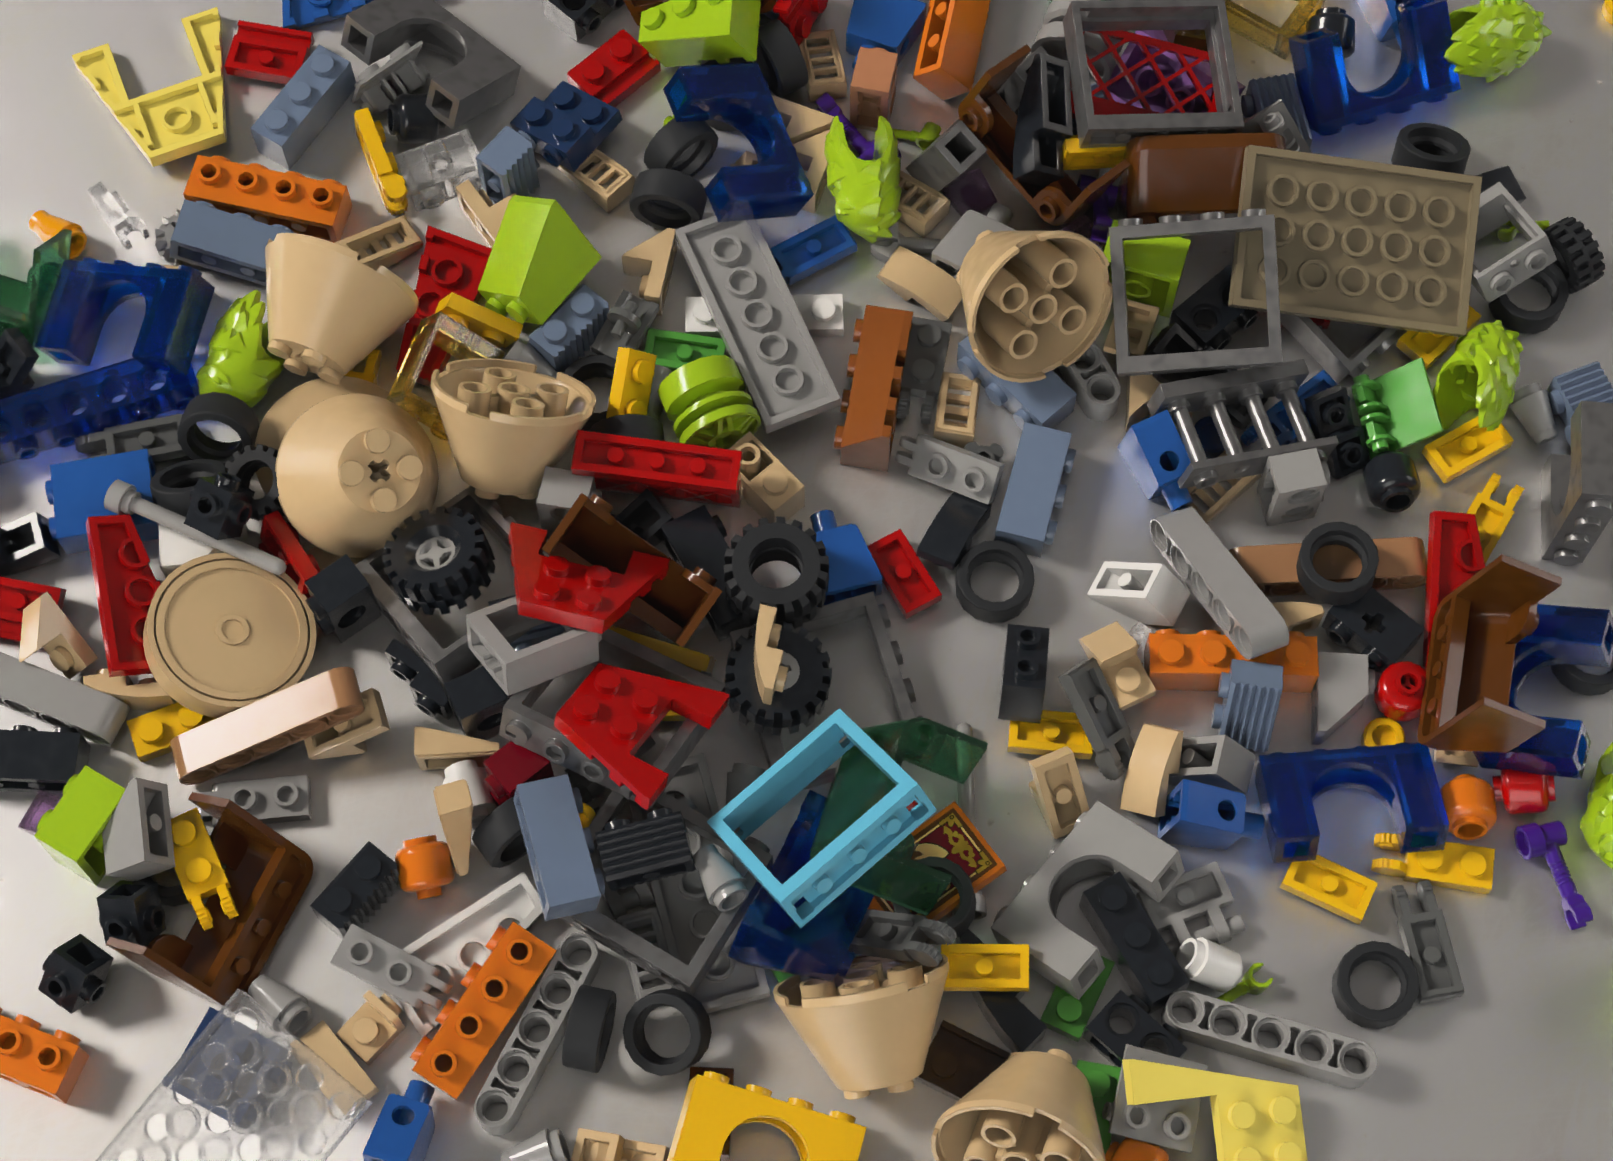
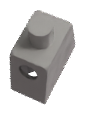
[931,203,1016,279]

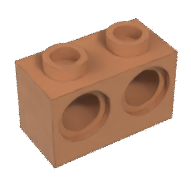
[850,47,898,132]

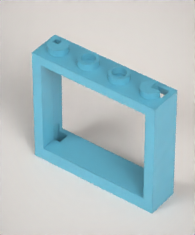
[707,708,937,928]

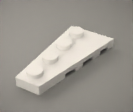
[396,871,543,1038]

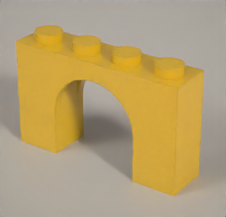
[667,1071,867,1161]

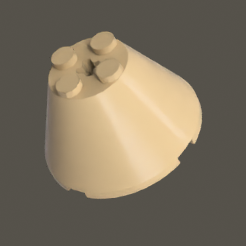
[956,230,1113,383]
[265,233,419,384]
[431,358,596,500]
[275,394,439,558]
[773,954,949,1100]
[931,1049,1106,1161]

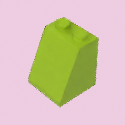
[478,195,602,325]

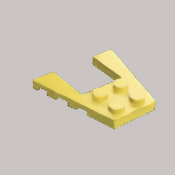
[72,7,227,167]
[1122,1059,1308,1161]

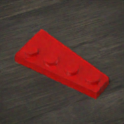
[396,225,492,388]
[1422,510,1485,670]
[86,514,161,677]

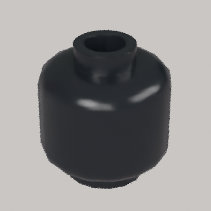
[1306,7,1355,67]
[387,93,446,144]
[1363,451,1421,513]

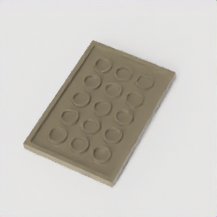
[1228,145,1482,337]

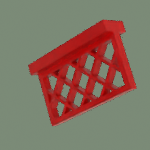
[1070,31,1217,120]
[571,430,742,508]

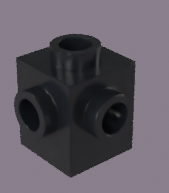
[184,472,255,540]
[96,880,166,947]
[38,934,114,1014]

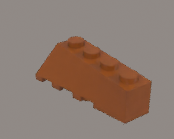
[834,305,913,472]

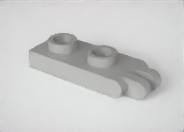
[895,434,1005,505]
[198,775,312,827]
[330,924,452,1010]

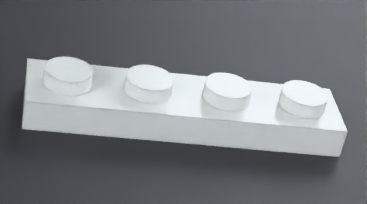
[685,294,844,338]

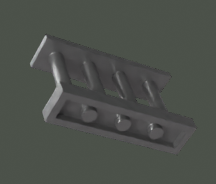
[1147,359,1339,489]

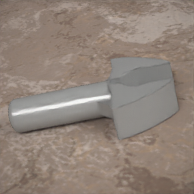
[871,222,942,264]

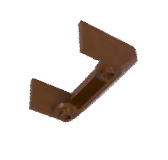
[958,44,1131,226]
[1116,133,1286,224]
[542,493,722,648]
[1417,554,1562,753]
[106,792,313,1007]

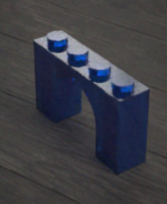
[1288,0,1461,136]
[663,63,814,222]
[35,257,215,376]
[1473,604,1613,779]
[1255,742,1450,863]

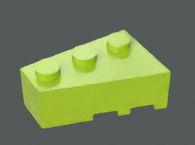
[638,0,761,67]

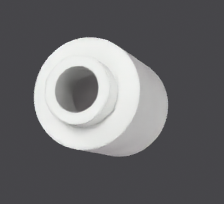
[443,759,496,826]
[1176,937,1243,993]

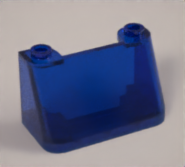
[728,790,903,982]

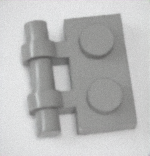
[1136,861,1245,957]

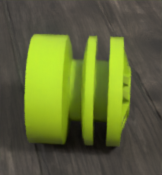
[657,355,761,449]

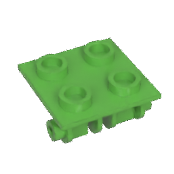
[1351,358,1444,460]

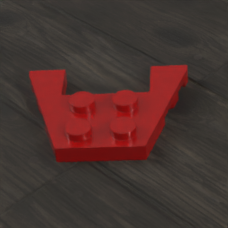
[508,522,670,634]
[554,663,730,810]

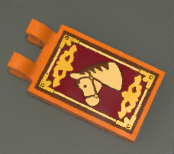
[833,801,1007,922]

